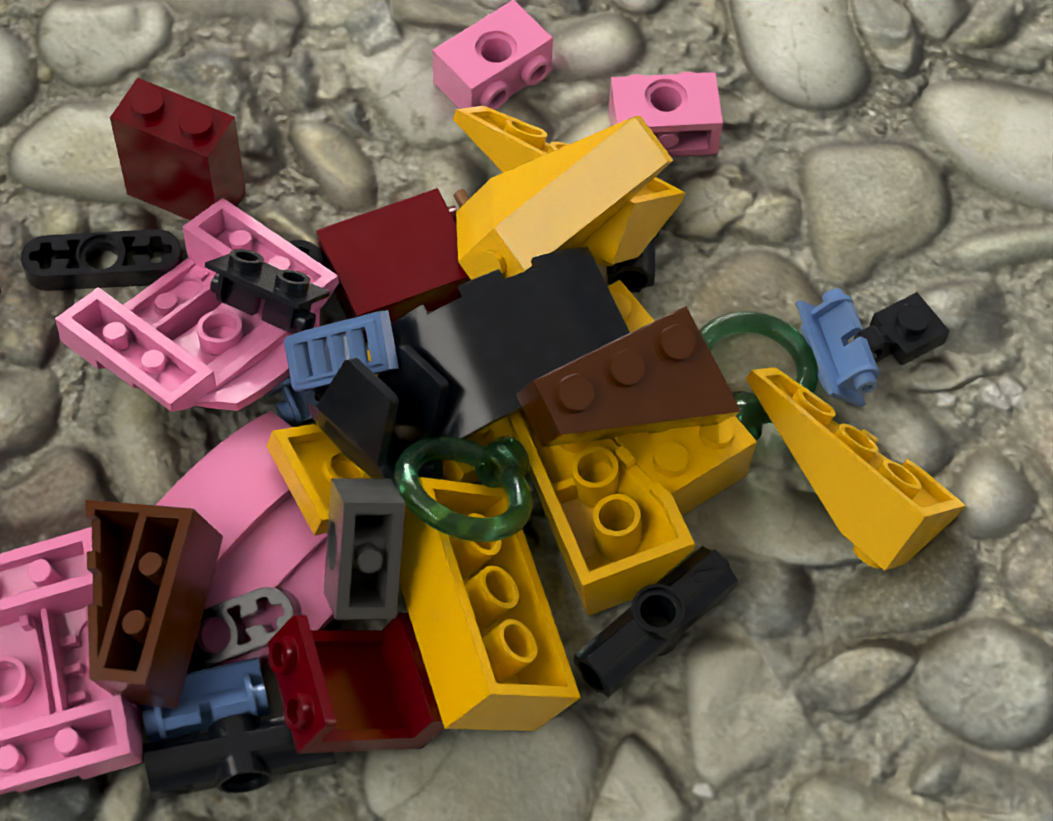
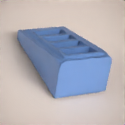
[284,311,399,392]

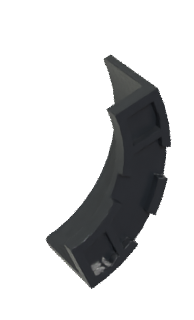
[367,247,630,455]

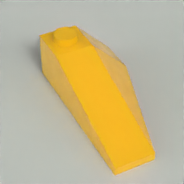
[452,106,686,266]
[456,115,673,280]
[745,367,966,571]
[508,409,695,616]

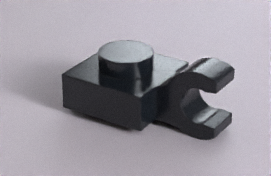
[854,292,950,366]

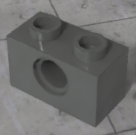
[323,478,405,619]

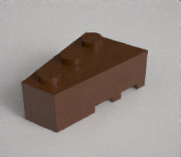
[515,306,742,447]
[86,500,223,709]

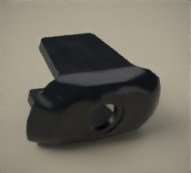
[303,344,449,493]

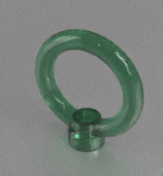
[699,311,818,440]
[394,436,533,542]

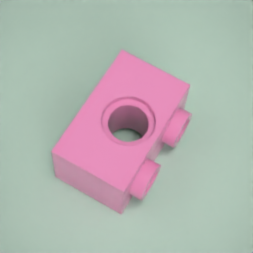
[432,0,553,110]
[608,72,723,157]

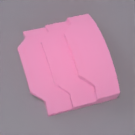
[55,198,339,412]
[156,411,334,669]
[0,527,143,795]

